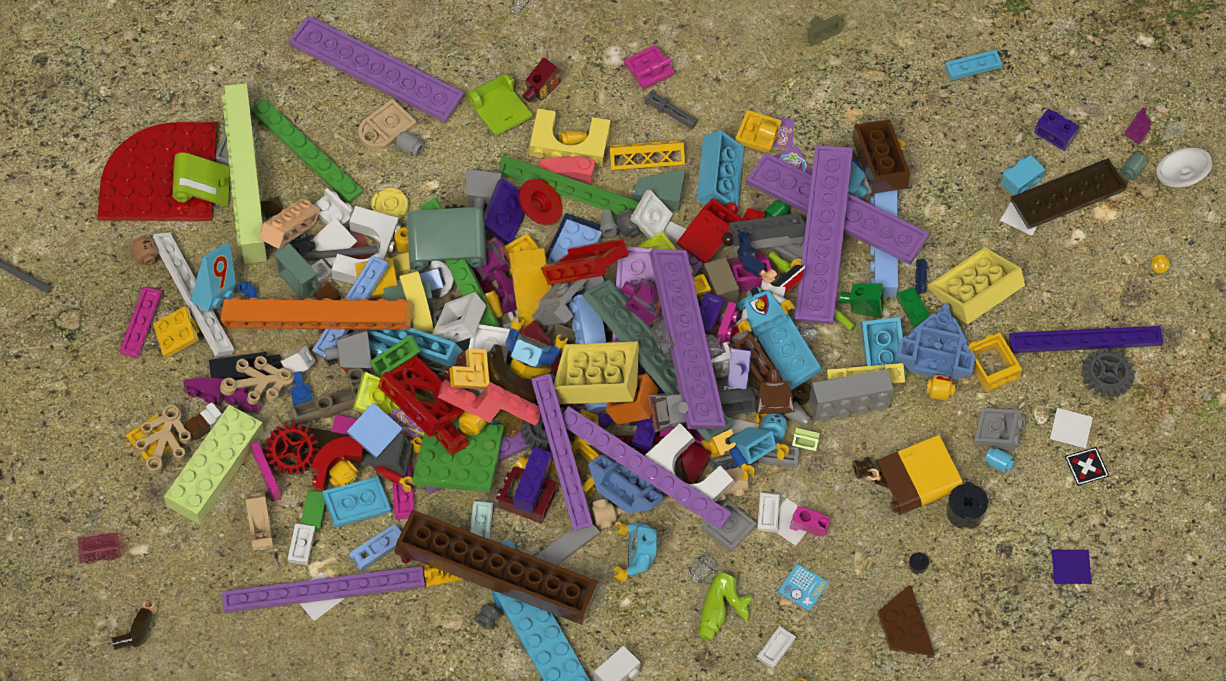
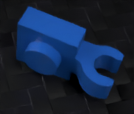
[290,371,312,406]

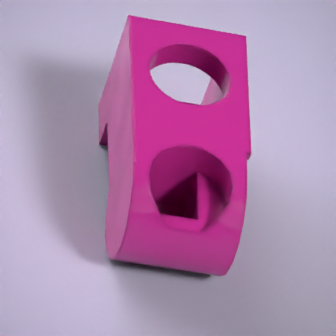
[789,506,830,536]

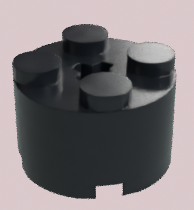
[946,482,989,529]

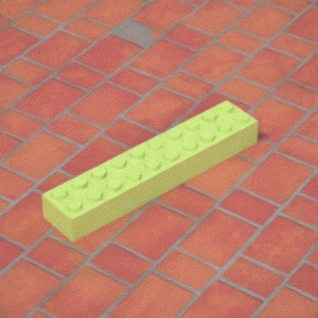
[222,83,267,264]

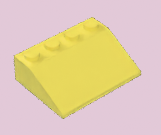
[928,247,1025,324]
[554,341,639,404]

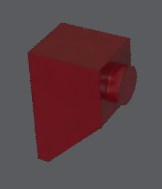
[679,443,711,484]

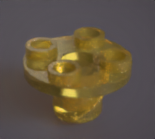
[492,409,522,438]

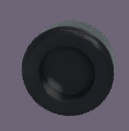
[909,553,929,573]

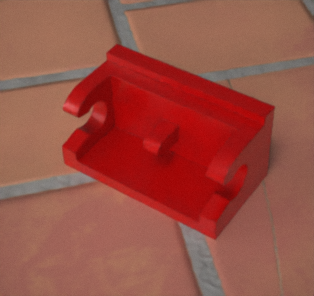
[434,414,470,455]

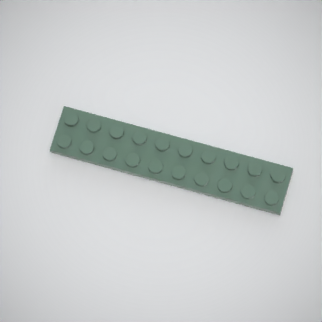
[583,280,734,442]

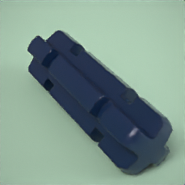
[915,259,927,294]

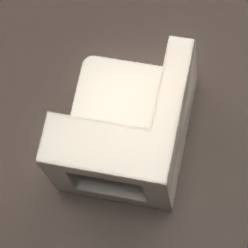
[281,345,316,373]

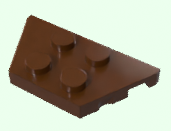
[878,586,935,658]

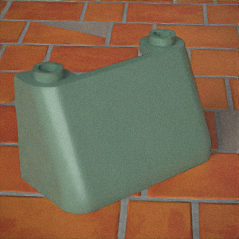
[407,207,486,271]

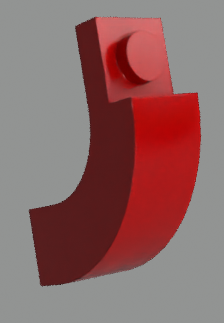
[311,436,365,492]

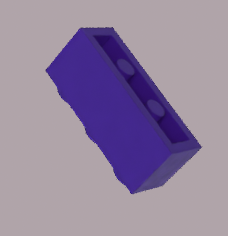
[513,447,552,514]

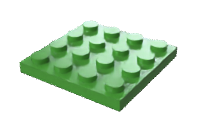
[413,421,505,492]

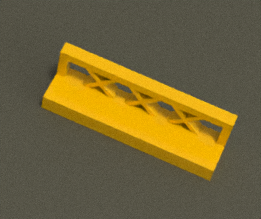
[608,140,685,170]

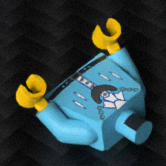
[613,522,657,581]

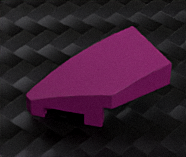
[1124,107,1151,144]

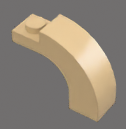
[245,491,273,551]

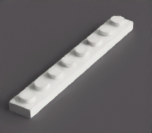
[151,232,234,357]

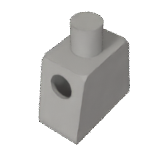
[466,169,502,212]
[325,330,372,368]

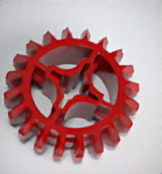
[265,422,318,475]

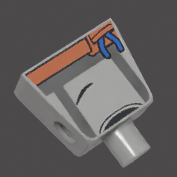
[649,393,688,432]

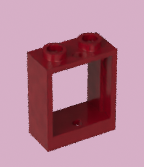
[496,466,557,524]

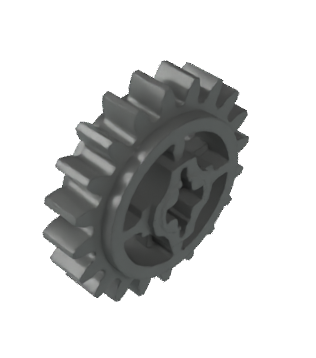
[1081,348,1135,399]

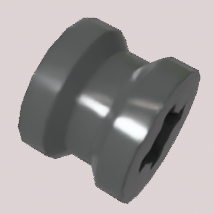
[474,604,499,630]

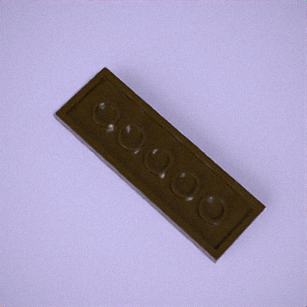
[1010,158,1126,229]

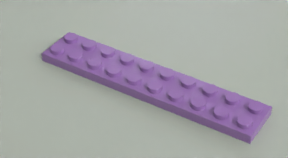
[289,16,464,123]
[795,145,853,324]
[746,152,929,265]
[649,249,726,429]

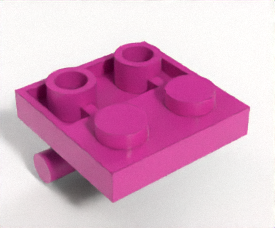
[624,45,674,90]
[706,301,738,353]

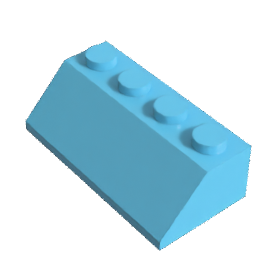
[697,130,744,206]

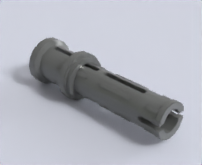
[644,90,698,130]

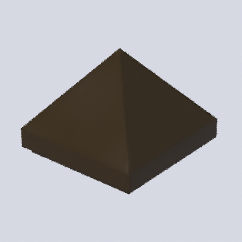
[261,196,283,218]

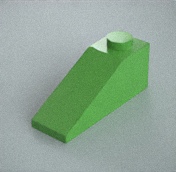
[370,334,421,378]

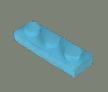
[944,50,1002,81]

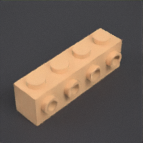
[260,199,320,249]

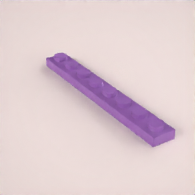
[531,374,593,531]

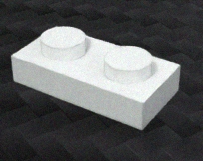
[288,523,315,565]

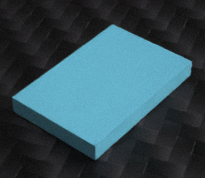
[322,476,391,528]

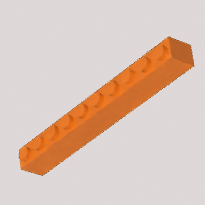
[220,298,413,330]

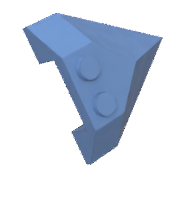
[896,303,975,380]
[588,455,663,513]

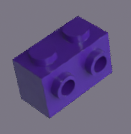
[1034,108,1079,152]

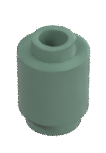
[1121,152,1147,180]

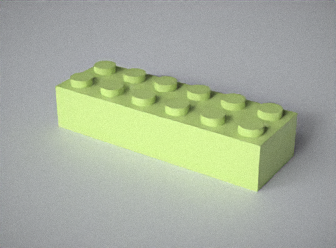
[164,405,264,525]

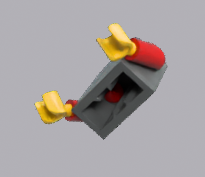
[364,434,422,492]

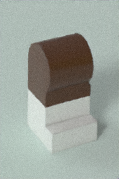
[184,402,222,440]

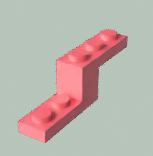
[438,380,541,425]

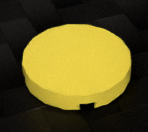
[371,188,409,220]

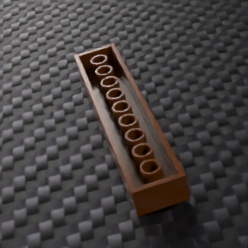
[396,510,598,625]

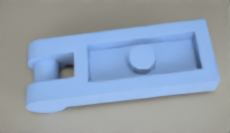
[349,524,401,571]

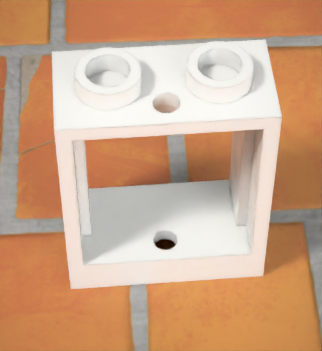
[433,292,486,343]

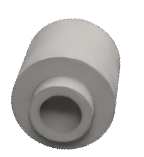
[396,131,424,157]

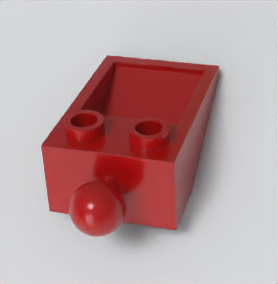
[676,198,742,264]

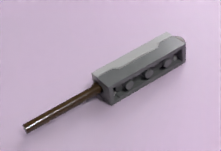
[722,213,806,252]

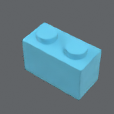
[1001,155,1046,196]

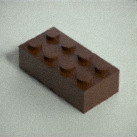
[852,119,910,194]

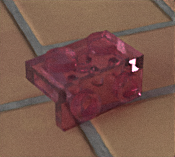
[78,532,121,564]

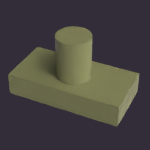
[807,14,842,46]

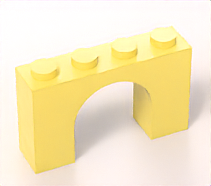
[530,109,611,167]

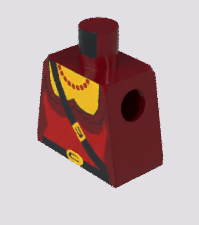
[522,57,561,102]

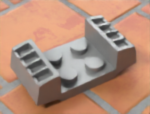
[532,276,604,326]

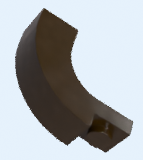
[487,344,536,403]

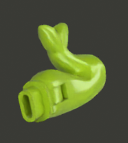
[698,572,753,641]

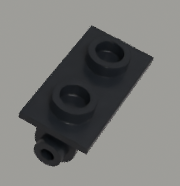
[275,233,316,255]

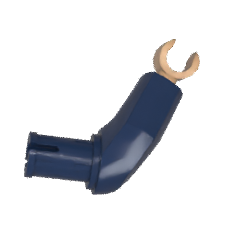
[737,232,777,283]

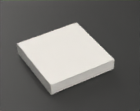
[630,190,673,239]

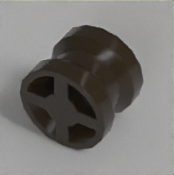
[792,382,811,405]
[852,457,873,479]

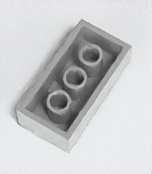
[809,369,893,421]

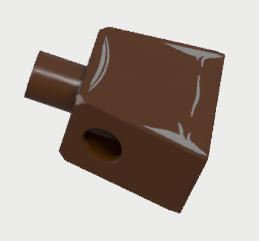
[756,370,795,415]

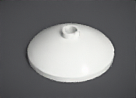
[1157,148,1212,188]

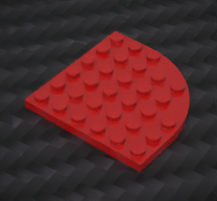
[97,122,217,221]

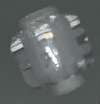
[689,555,718,585]

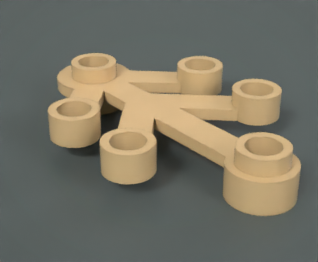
[220,356,294,405]
[135,405,191,474]

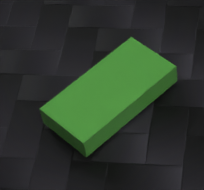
[300,490,326,531]

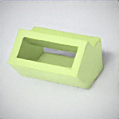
[792,428,820,451]

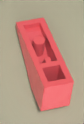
[539,156,595,185]

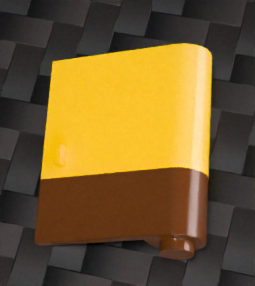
[876,435,963,516]

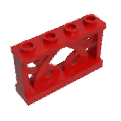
[541,239,629,285]
[378,356,465,437]

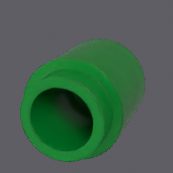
[763,200,790,218]

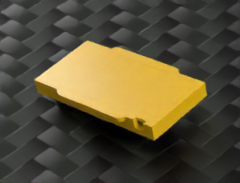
[509,248,552,329]

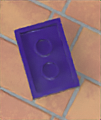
[484,178,524,245]

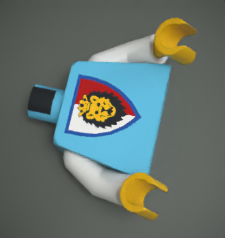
[738,287,795,336]

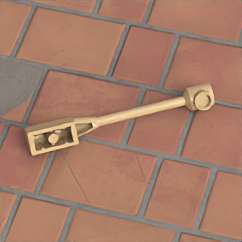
[591,467,748,529]

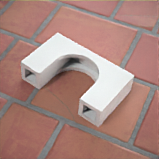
[331,206,401,284]
[645,423,735,513]

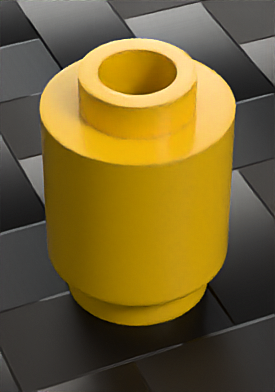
[395,227,409,254]

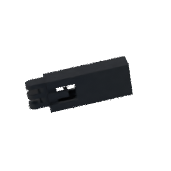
[209,352,282,380]

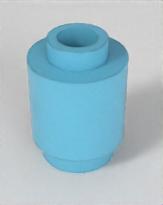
[984,447,1015,474]

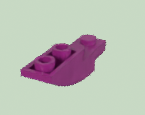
[184,378,262,414]

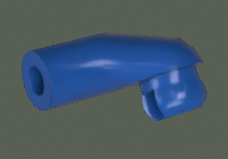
[237,281,258,300]

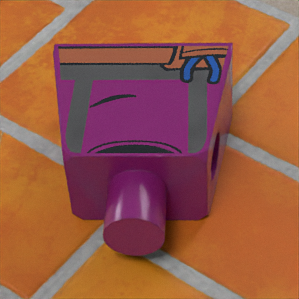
[474,237,511,285]
[620,278,661,325]

